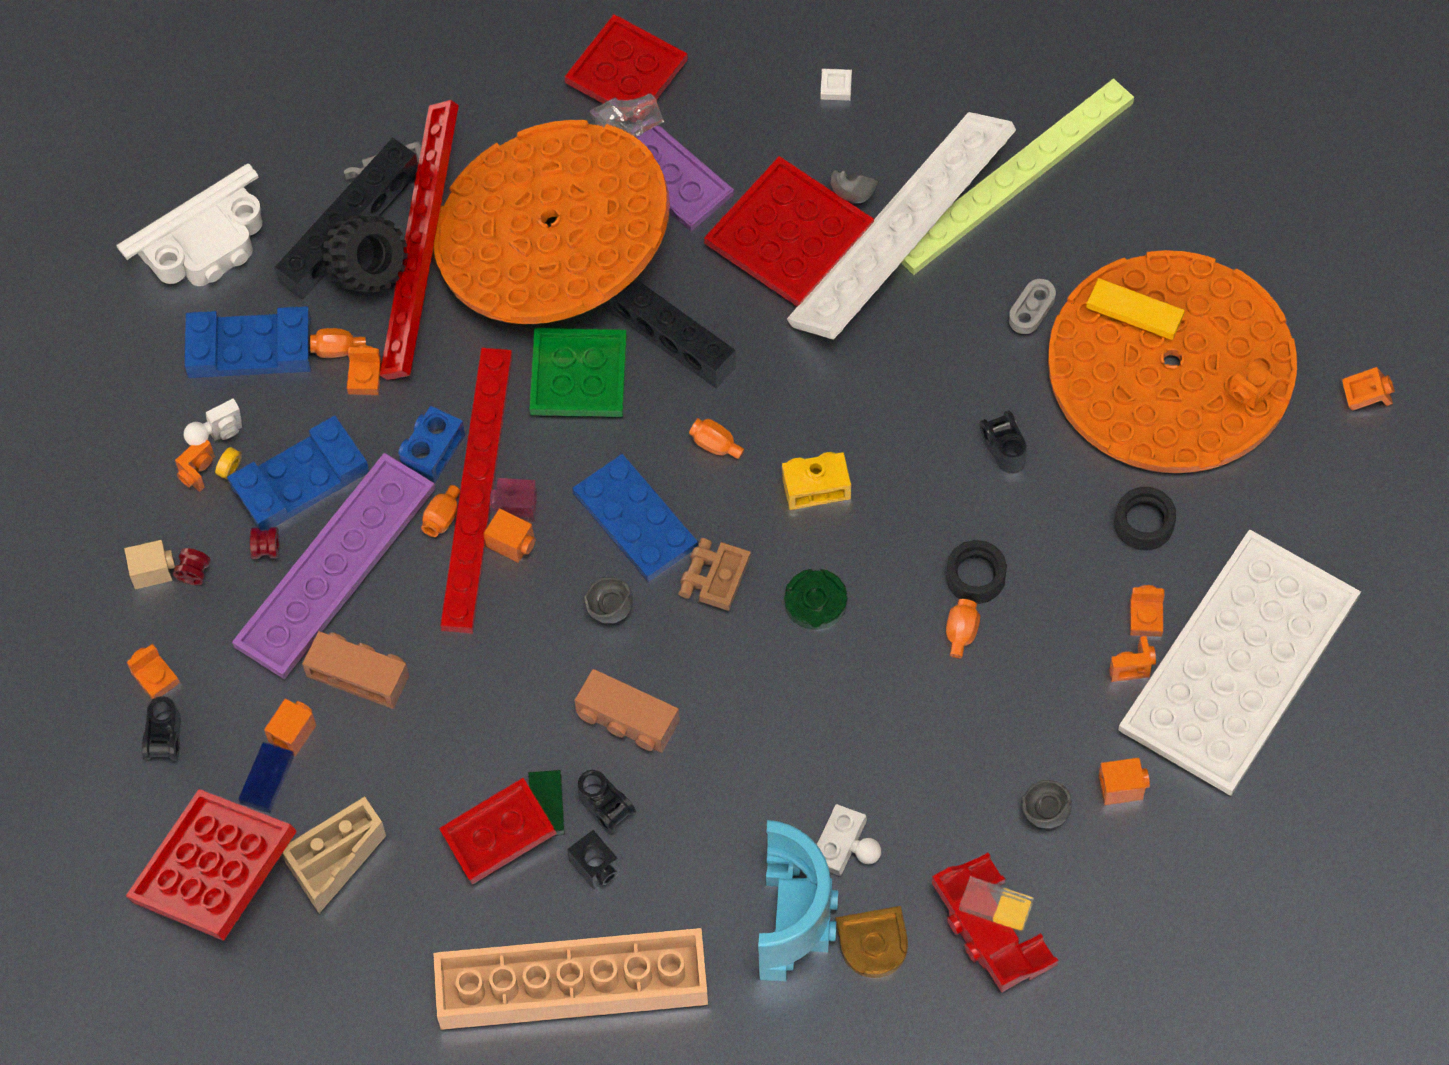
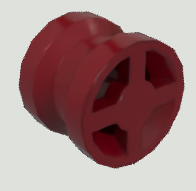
[250,527,280,559]
[173,548,211,585]

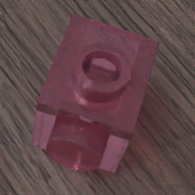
[490,478,537,522]

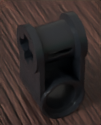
[980,410,1027,473]
[142,696,181,761]
[578,770,636,834]

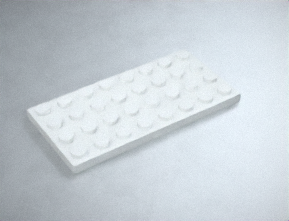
[1118,529,1361,796]

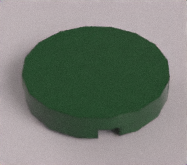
[784,569,848,630]

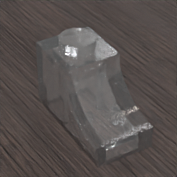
[590,93,664,137]

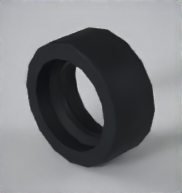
[1115,487,1176,550]
[946,540,1007,604]

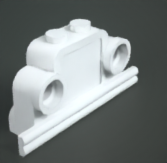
[116,163,263,286]

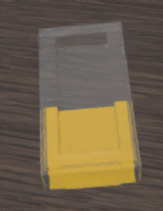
[959,876,1034,932]

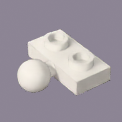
[184,398,242,445]
[817,804,881,876]

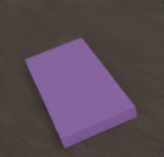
[631,118,734,232]

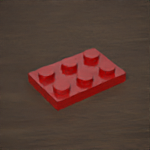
[439,778,557,885]

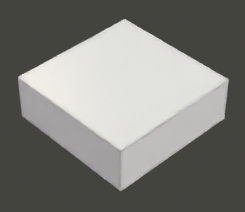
[821,69,852,100]

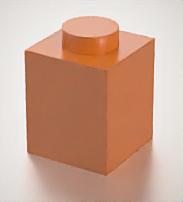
[484,508,536,563]
[264,698,316,757]
[1098,758,1150,805]

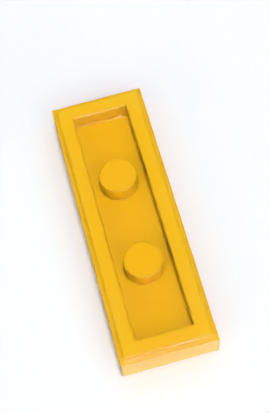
[1087,278,1185,340]

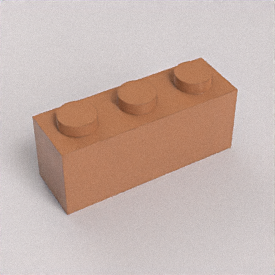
[302,631,409,709]
[575,669,680,753]

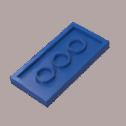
[572,454,698,582]

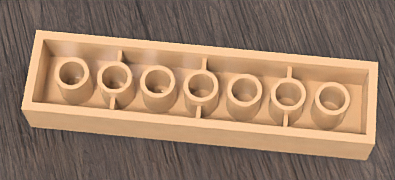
[433,928,708,1030]

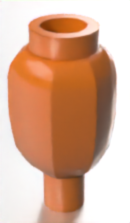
[309,328,366,358]
[689,418,745,460]
[421,485,460,537]
[946,599,980,659]

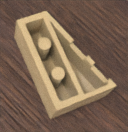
[282,796,386,914]

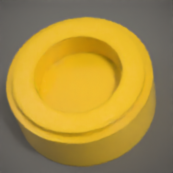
[215,447,242,479]

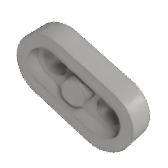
[1009,279,1056,334]

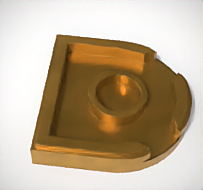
[835,906,908,978]

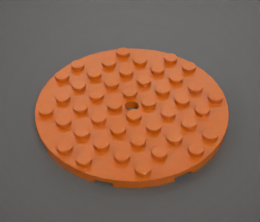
[433,120,670,324]
[1048,250,1297,473]

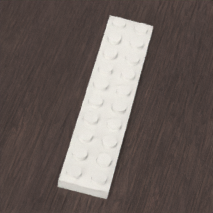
[787,112,1016,340]

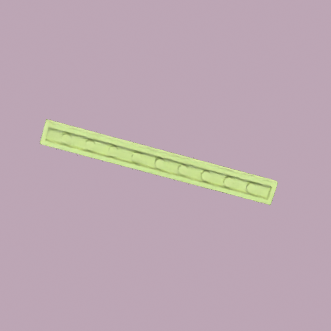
[901,78,1134,275]

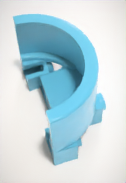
[758,820,838,981]

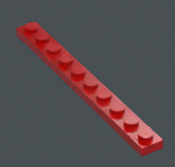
[379,100,459,380]
[440,348,513,634]

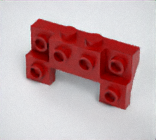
[932,852,1059,992]

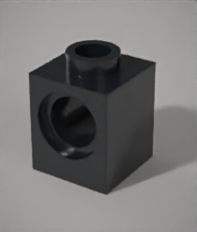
[567,830,619,889]

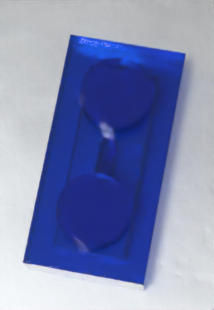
[238,742,294,813]

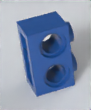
[398,406,465,483]

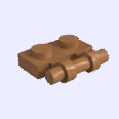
[678,538,751,611]

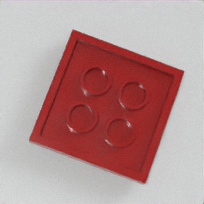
[565,14,688,123]

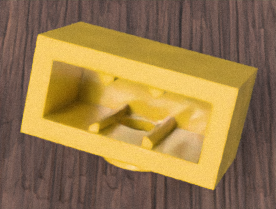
[782,452,851,510]

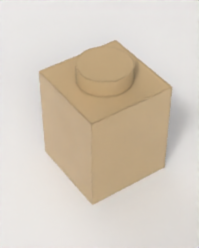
[124,540,175,589]

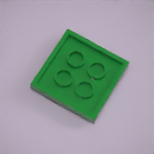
[529,328,627,417]

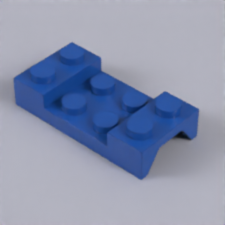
[185,306,311,378]
[227,415,369,531]

